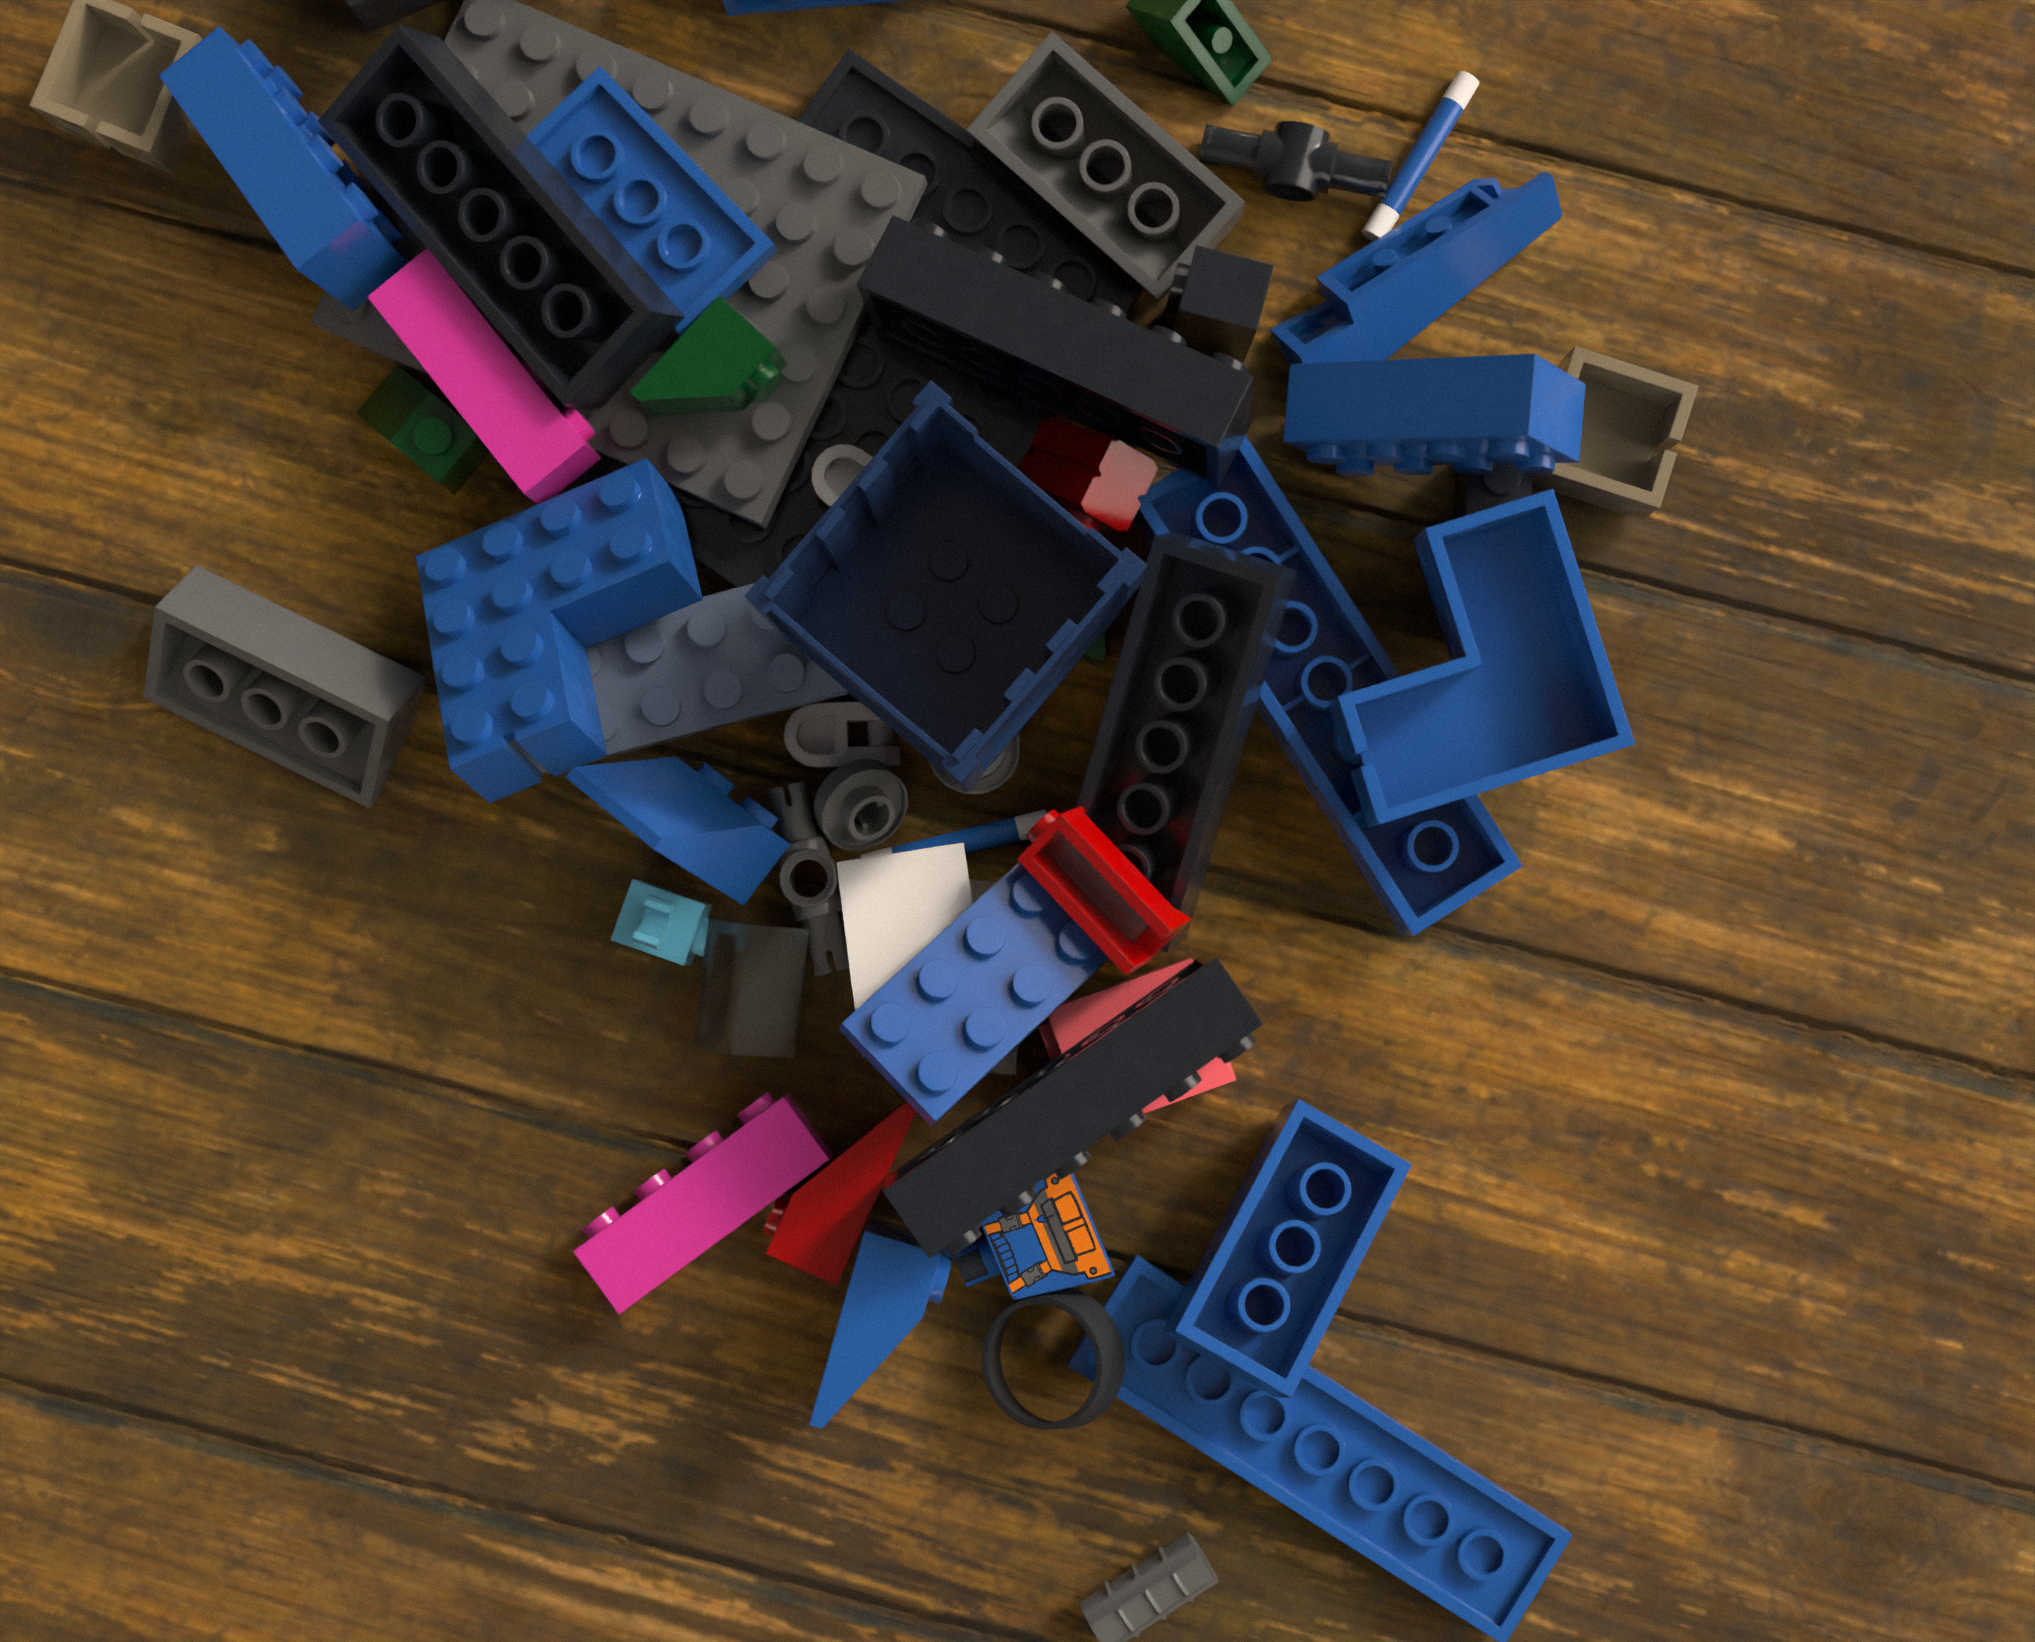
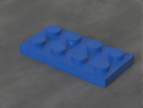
[526,66,778,336]
[839,862,1110,1127]

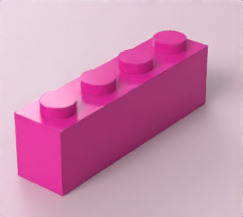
[368,248,602,504]
[573,1092,833,1314]

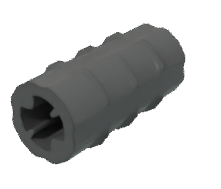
[1079,1531,1219,1642]

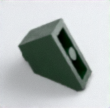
[1126,0,1272,107]
[630,295,788,416]
[356,365,491,495]

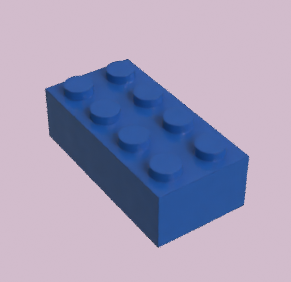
[159,27,410,311]
[1283,354,1586,477]
[1162,1099,1412,1398]

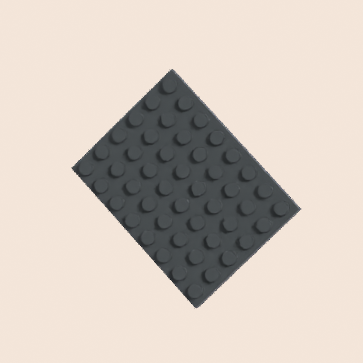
[310,0,928,529]

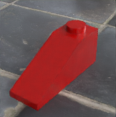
[762,1100,916,1286]

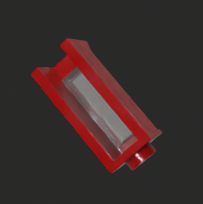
[1017,806,1192,975]

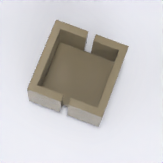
[30,0,203,174]
[1532,346,1699,520]

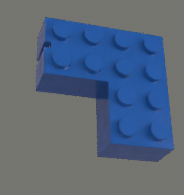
[416,458,703,803]
[1328,489,1635,828]

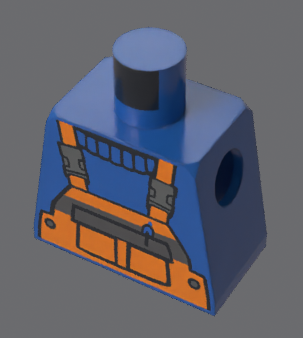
[954,1171,1115,1300]

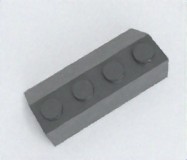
[966,31,1245,302]
[143,565,426,809]

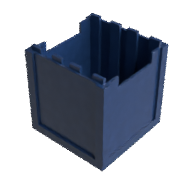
[744,380,1148,793]

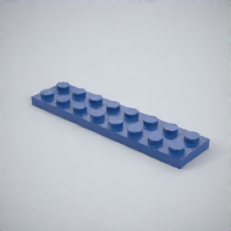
[1067,1253,1573,1642]

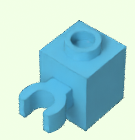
[611,879,717,966]

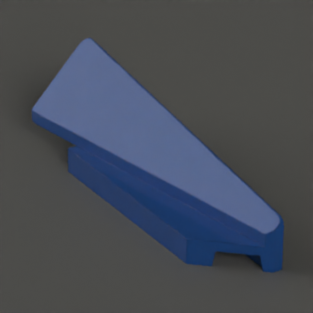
[1270,172,1562,364]

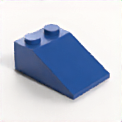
[565,757,791,906]
[809,1217,953,1429]

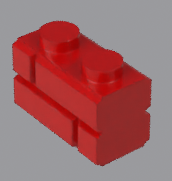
[1018,417,1158,532]

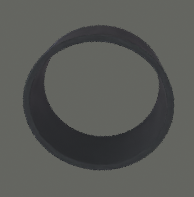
[982,1288,1125,1430]

